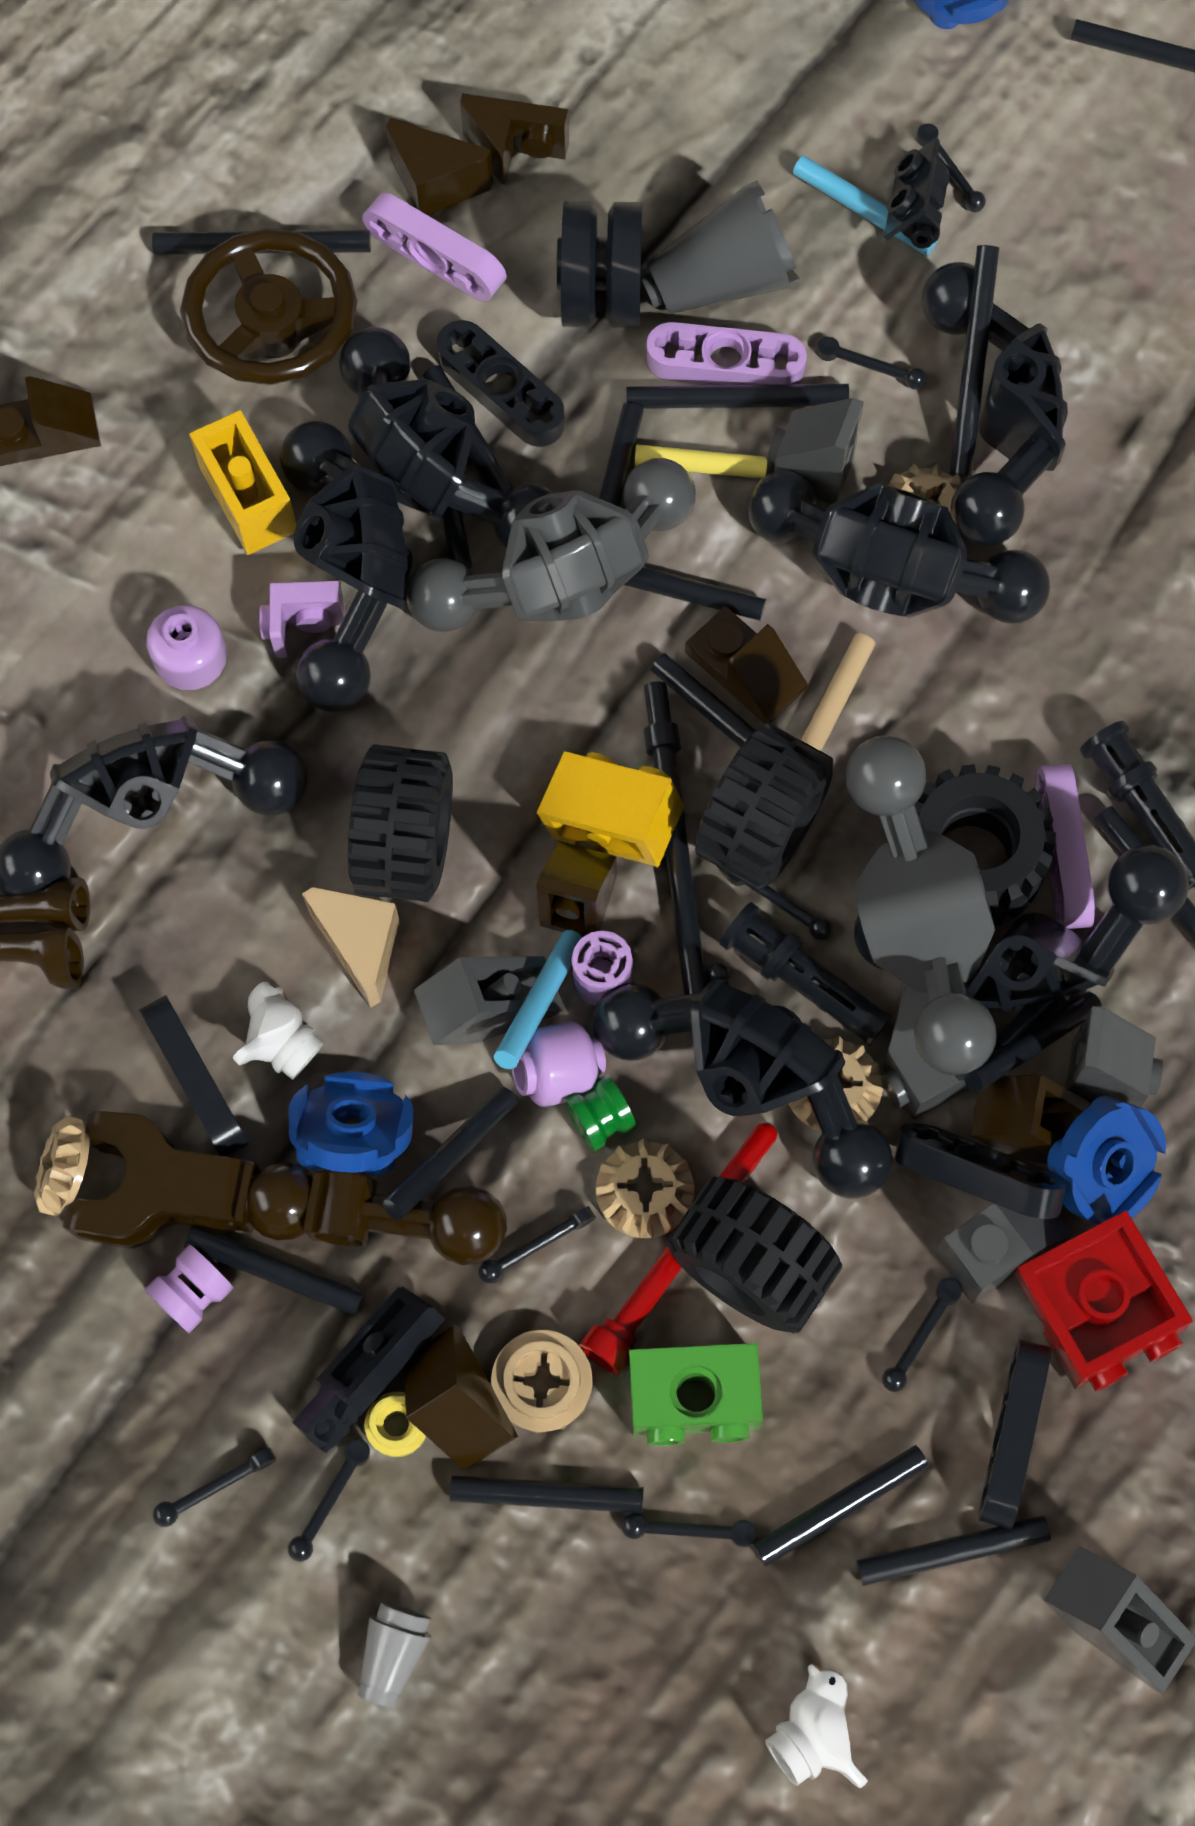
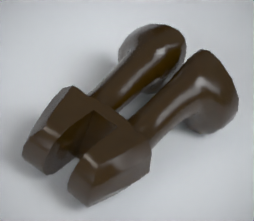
[0,878,90,989]

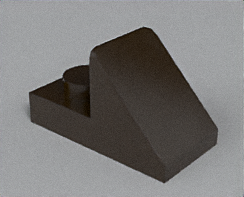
[460,93,569,185]
[0,376,101,466]
[685,606,808,724]

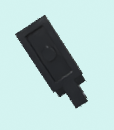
[292,1286,445,1453]

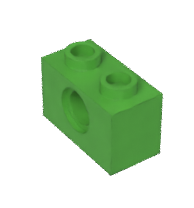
[629,1343,763,1446]

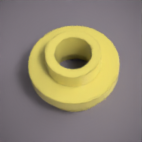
[364,1392,426,1457]

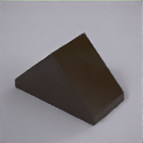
[386,118,493,215]
[404,1325,519,1470]

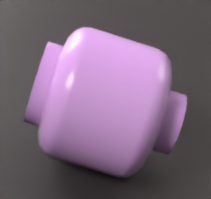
[146,605,227,690]
[511,1021,606,1107]

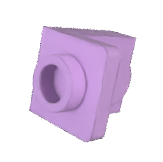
[259,581,345,658]

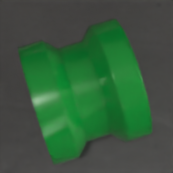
[565,1075,637,1152]

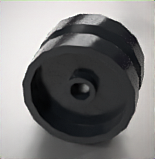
[557,201,642,328]

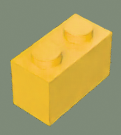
[189,410,297,556]
[537,751,685,867]

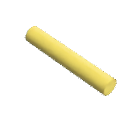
[635,444,767,479]

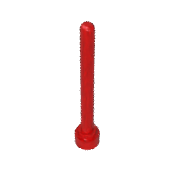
[579,1122,777,1376]

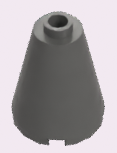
[641,180,801,314]

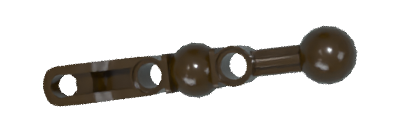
[62,1111,507,1265]

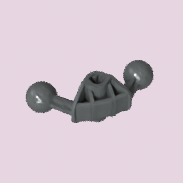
[406,458,696,632]
[845,736,996,1075]

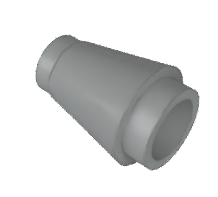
[357,1601,432,1707]

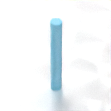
[793,155,938,256]
[494,930,582,1069]

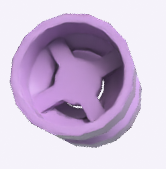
[572,930,633,1005]
[144,1244,234,1334]

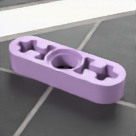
[362,193,507,301]
[646,322,807,385]
[1036,763,1095,929]

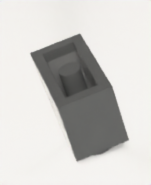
[767,398,864,504]
[414,956,564,1045]
[881,984,969,1120]
[1066,1006,1163,1107]
[935,1203,1073,1304]
[1044,1546,1195,1694]

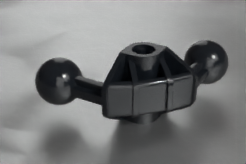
[922,262,1068,546]
[339,327,553,549]
[280,421,412,712]
[747,471,1050,624]
[0,716,308,895]
[854,845,1189,1012]
[592,979,892,1199]

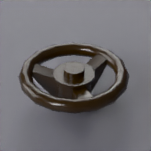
[180,228,358,385]

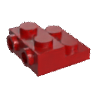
[1014,1210,1193,1392]

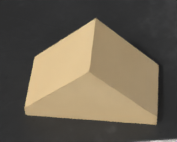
[302,887,400,1008]

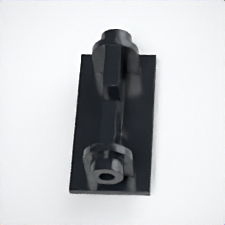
[883,137,950,249]

